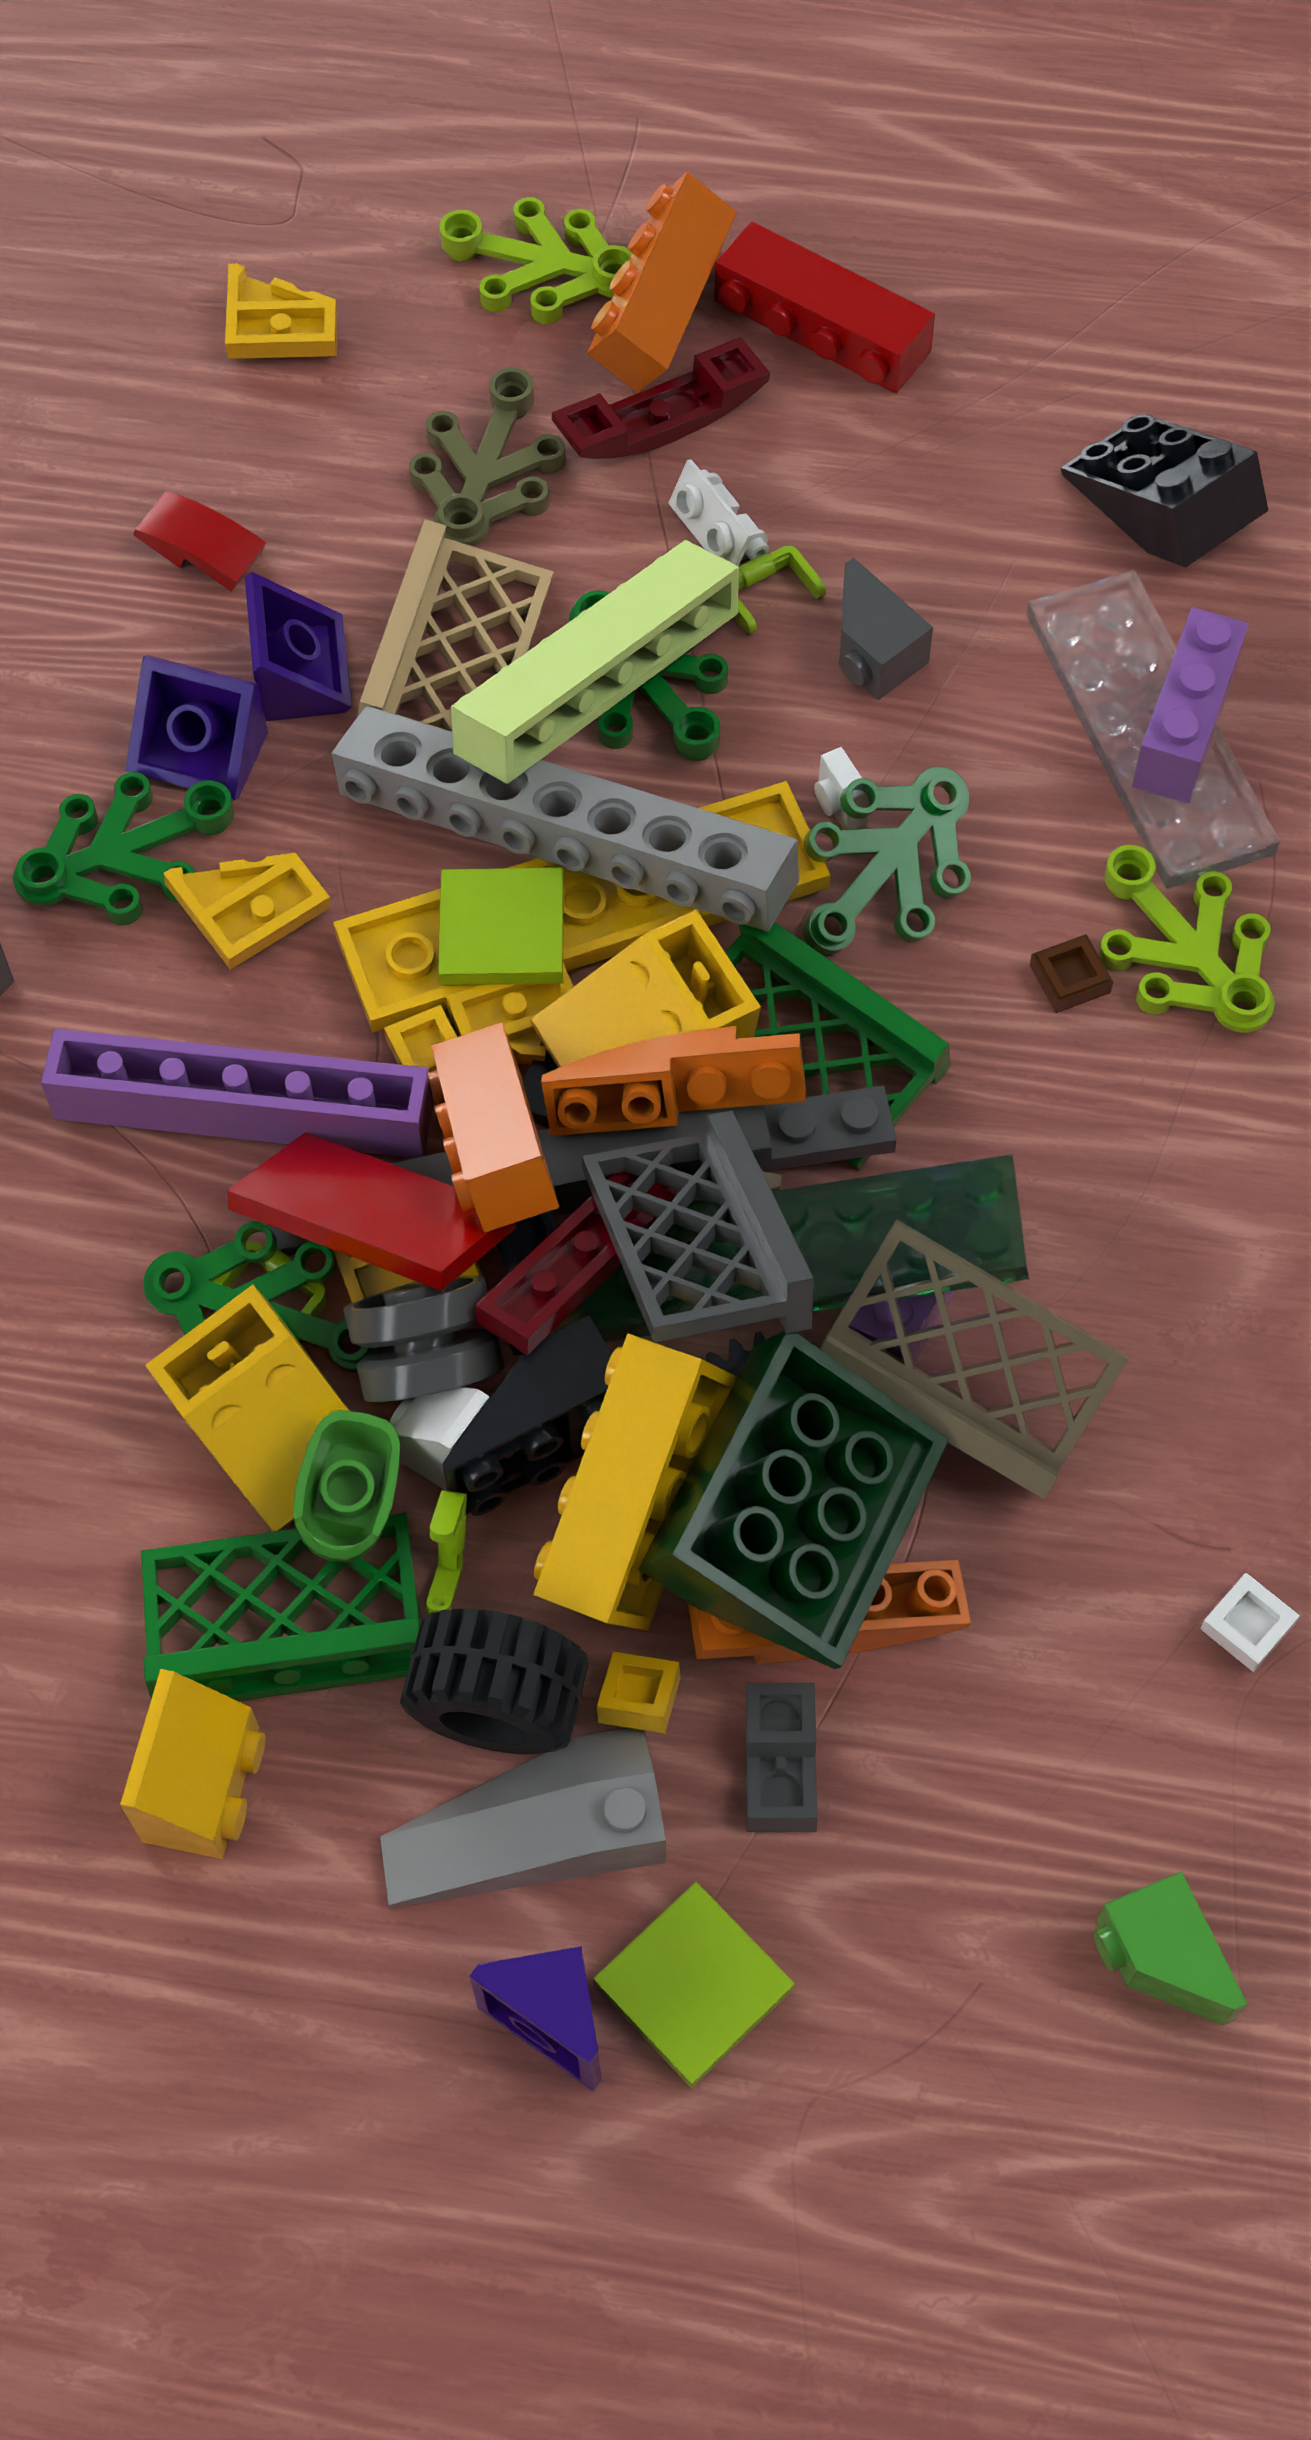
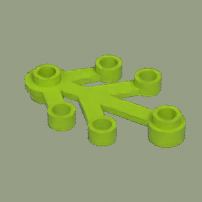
[439,197,632,324]
[1098,845,1275,1033]

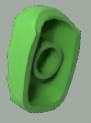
[294,1410,400,1562]

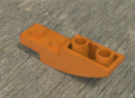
[541,1026,806,1136]
[688,1559,971,1664]

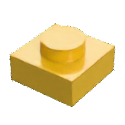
[384,1005,457,1072]
[597,1652,681,1734]

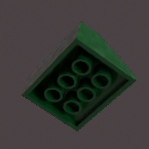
[638,1330,949,1669]

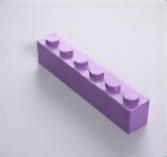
[41,1028,433,1158]

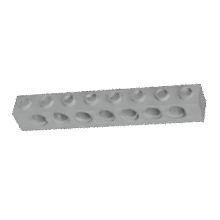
[331,705,799,932]

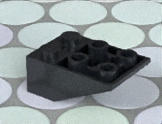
[1061,413,1269,568]
[442,1315,612,1516]

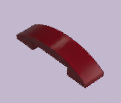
[551,337,770,459]

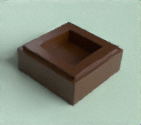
[1030,934,1113,1013]

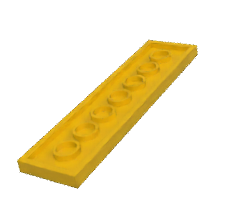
[333,781,831,1033]

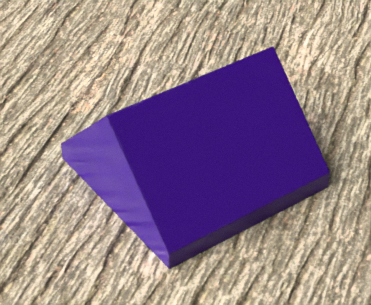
[245,572,352,721]
[125,655,268,800]
[469,1946,601,2091]

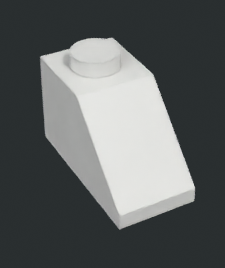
[390,1387,490,1491]

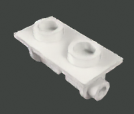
[668,459,769,566]

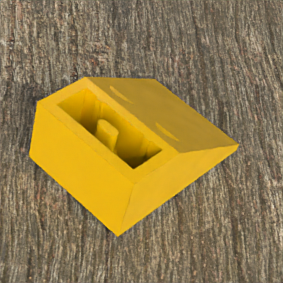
[530,909,761,1068]
[145,1285,350,1532]

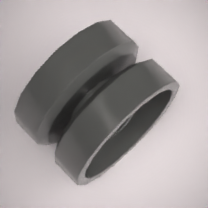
[343,1275,505,1402]

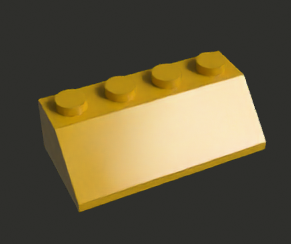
[533,1333,737,1631]

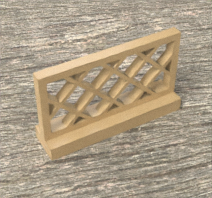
[358,519,554,732]

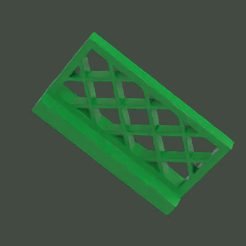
[725,922,951,1171]
[141,1513,420,1701]

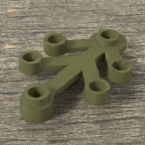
[409,367,566,546]

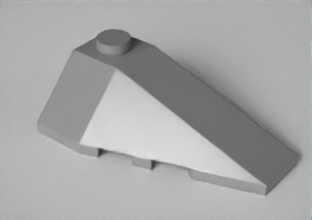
[380,1728,666,1908]

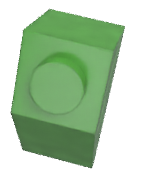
[1093,1871,1247,2025]

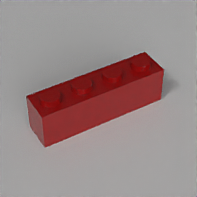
[715,221,935,394]

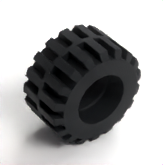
[400,1608,589,1754]

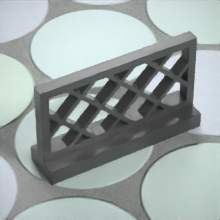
[582,1110,814,1343]

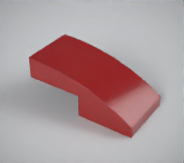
[133,491,266,592]

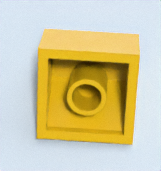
[120,1669,266,1860]

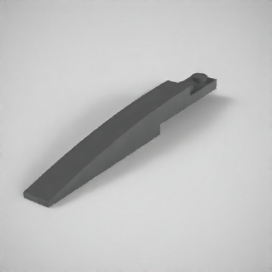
[266,1085,897,1256]

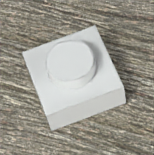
[814,747,869,830]
[1200,1573,1300,1672]

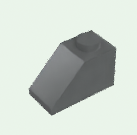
[839,557,933,700]

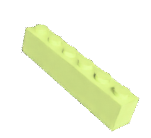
[451,540,739,784]

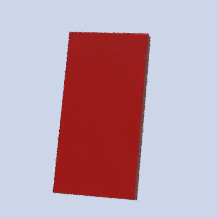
[227,1132,516,1291]

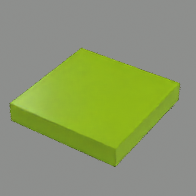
[438,867,564,985]
[593,1881,795,2089]

